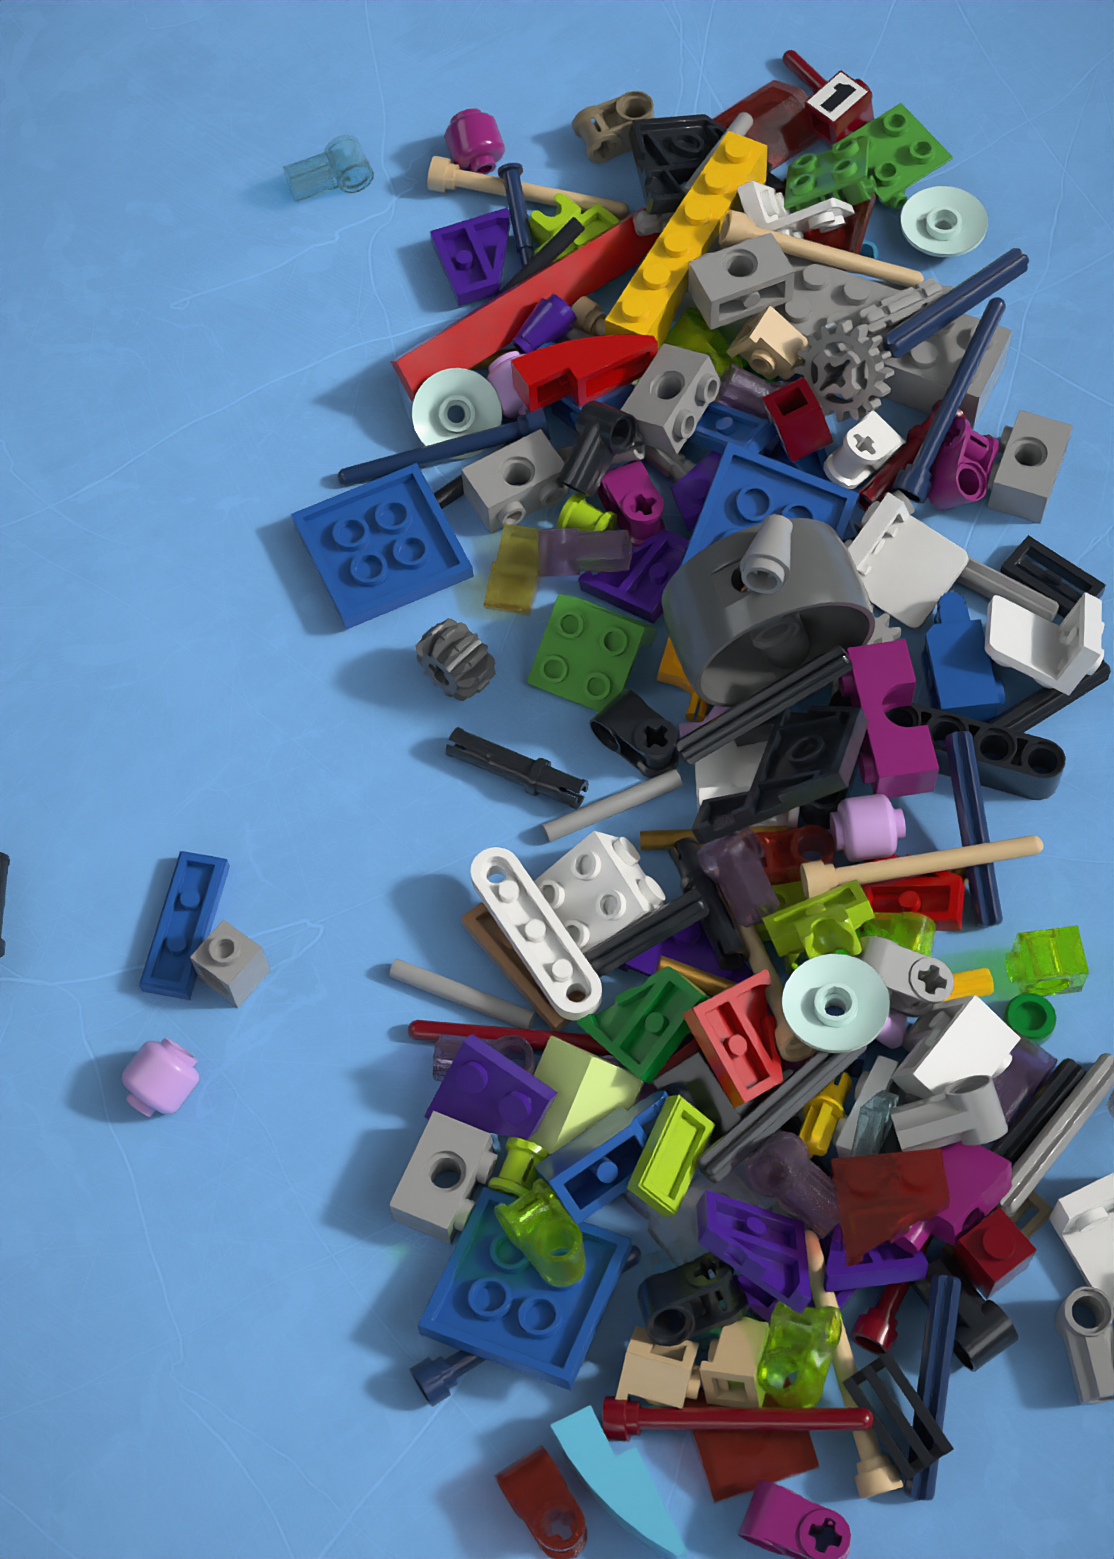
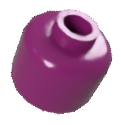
[444,108,505,175]

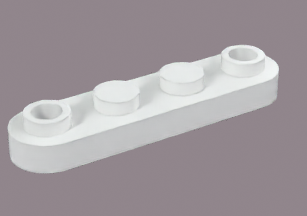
[470,847,602,1021]

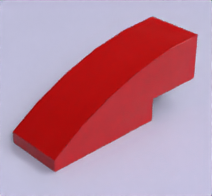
[511,334,658,412]

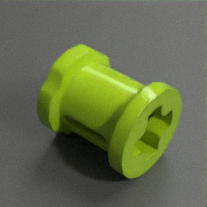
[557,493,618,550]
[488,1137,550,1203]

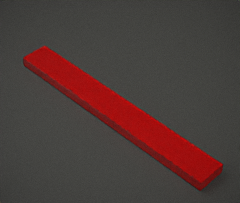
[390,206,662,401]

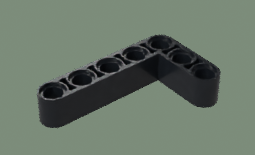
[800,690,1066,831]

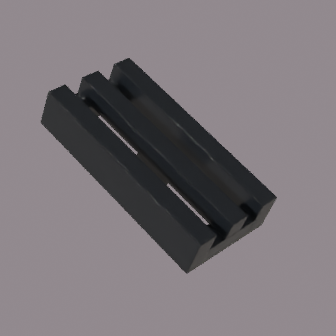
[1000,535,1106,618]
[842,1351,954,1481]

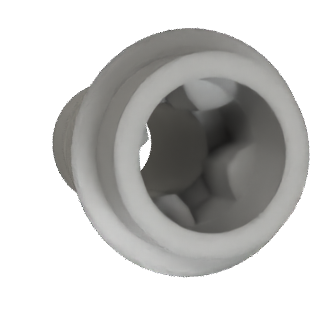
[739,514,793,594]

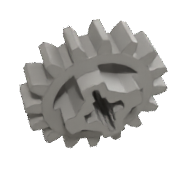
[794,320,894,422]

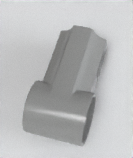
[889,1075,1008,1158]
[1055,1286,1114,1405]

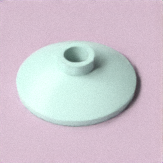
[900,186,988,257]
[412,368,502,459]
[782,954,890,1053]

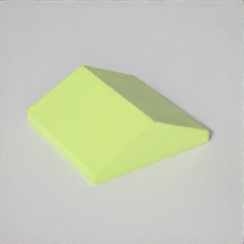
[527,1036,644,1154]

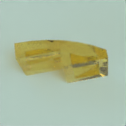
[483,523,551,616]

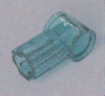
[283,135,374,202]

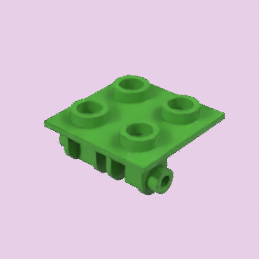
[832,103,953,210]
[783,135,877,214]

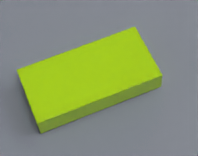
[626,1095,715,1217]

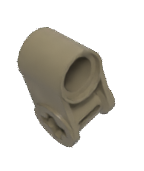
[572,91,655,164]

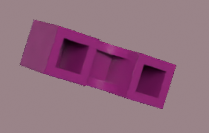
[838,639,939,799]

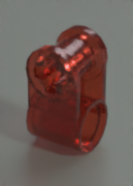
[737,825,835,890]
[494,1445,587,1559]

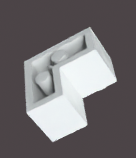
[890,995,1021,1099]

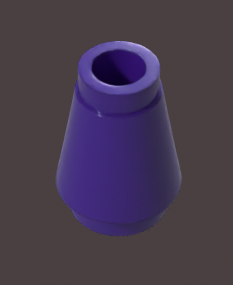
[511,293,577,354]

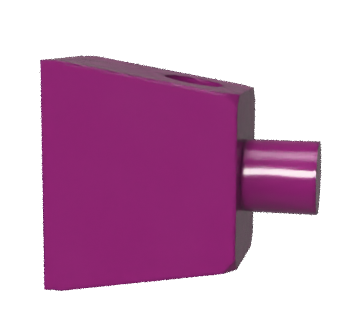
[887,1142,1012,1254]

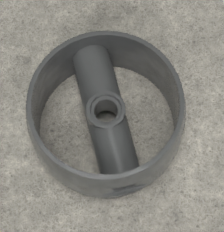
[661,518,875,707]

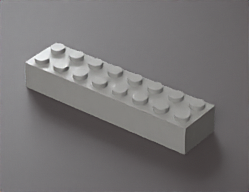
[673,235,1013,429]

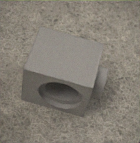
[190,920,270,1008]

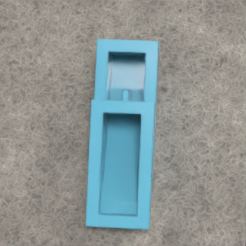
[550,1405,687,1559]

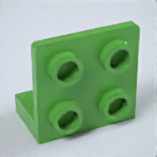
[527,594,658,712]

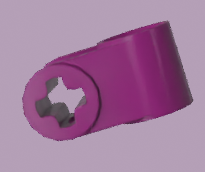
[928,416,999,511]
[597,460,666,547]
[738,1480,851,1559]

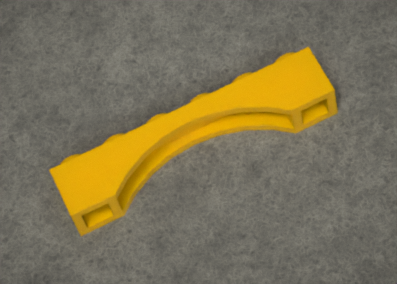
[605,131,768,350]

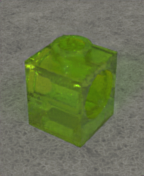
[1005,925,1089,997]

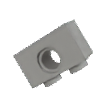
[688,232,795,330]
[621,343,722,454]
[987,410,1073,523]
[461,429,570,533]
[389,1111,498,1244]

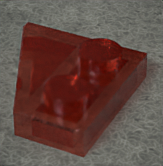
[831,1148,950,1266]

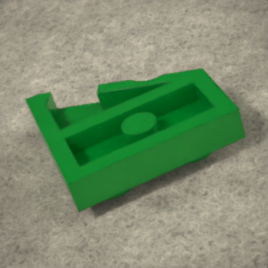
[576,966,710,1084]

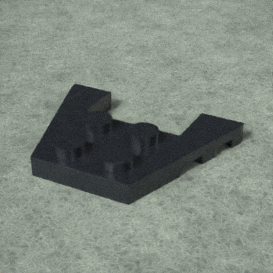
[629,114,787,215]
[691,705,869,845]

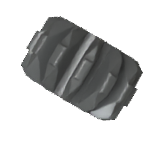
[415,618,496,701]

